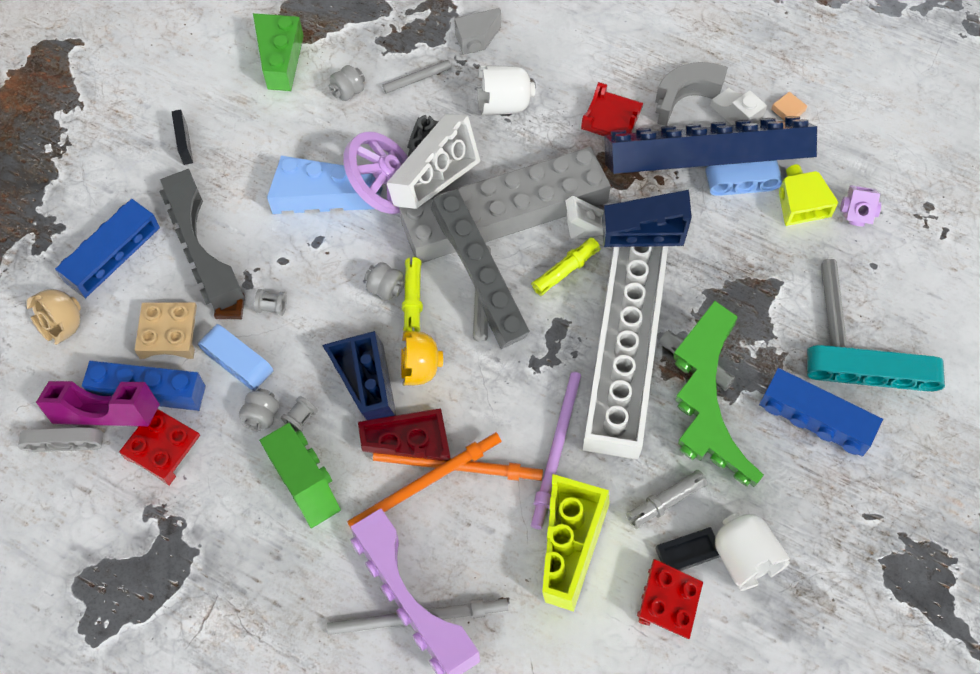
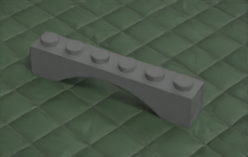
[159,169,245,310]
[431,188,530,349]

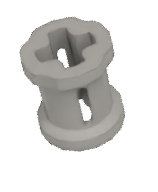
[254,289,287,316]
[281,396,318,432]

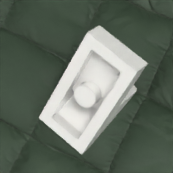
[565,196,603,239]

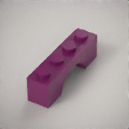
[36,381,160,426]

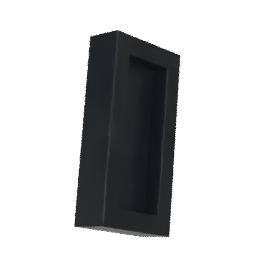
[171,109,193,165]
[655,527,720,571]

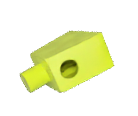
[779,164,838,226]

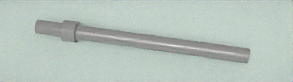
[327,599,509,635]

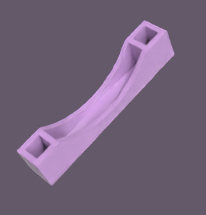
[350,509,480,674]

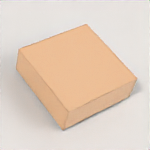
[771,92,807,120]

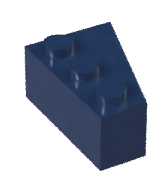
[602,189,692,247]
[322,331,396,420]

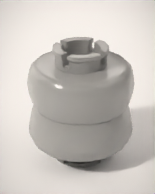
[329,65,365,101]
[364,262,405,300]
[239,389,279,432]

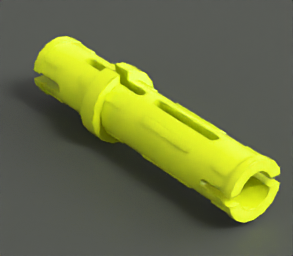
[531,237,601,296]
[402,257,423,332]

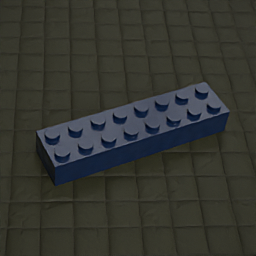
[604,116,817,174]

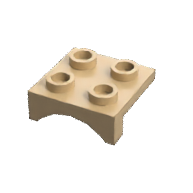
[135,302,197,359]

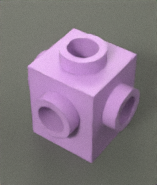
[840,185,881,226]

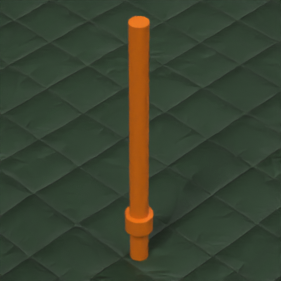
[347,432,502,528]
[373,453,543,481]

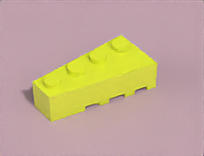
[542,474,610,612]

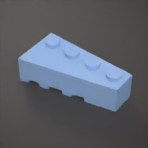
[267,156,383,214]

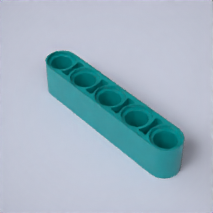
[807,345,945,392]

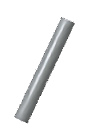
[382,60,451,94]

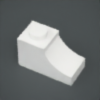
[710,88,767,125]

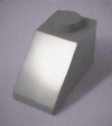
[454,8,501,55]

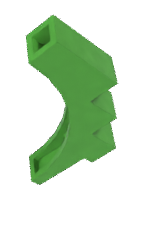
[673,301,764,487]

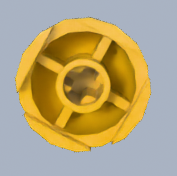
[401,331,443,386]

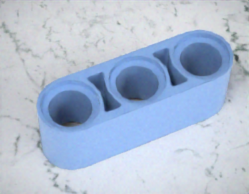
[705,160,782,196]
[197,324,274,391]

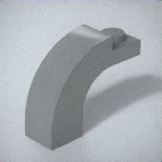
[655,62,728,126]

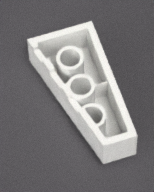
[387,114,481,209]

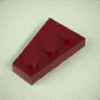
[358,408,451,461]

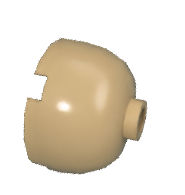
[27,289,81,345]

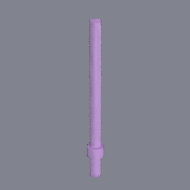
[531,372,581,529]

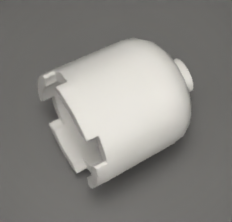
[477,65,535,115]
[715,513,790,591]

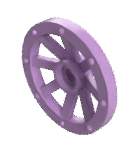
[344,132,408,214]

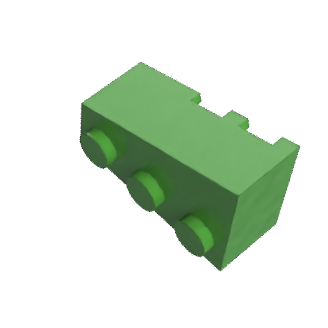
[253,13,304,91]
[259,423,341,529]

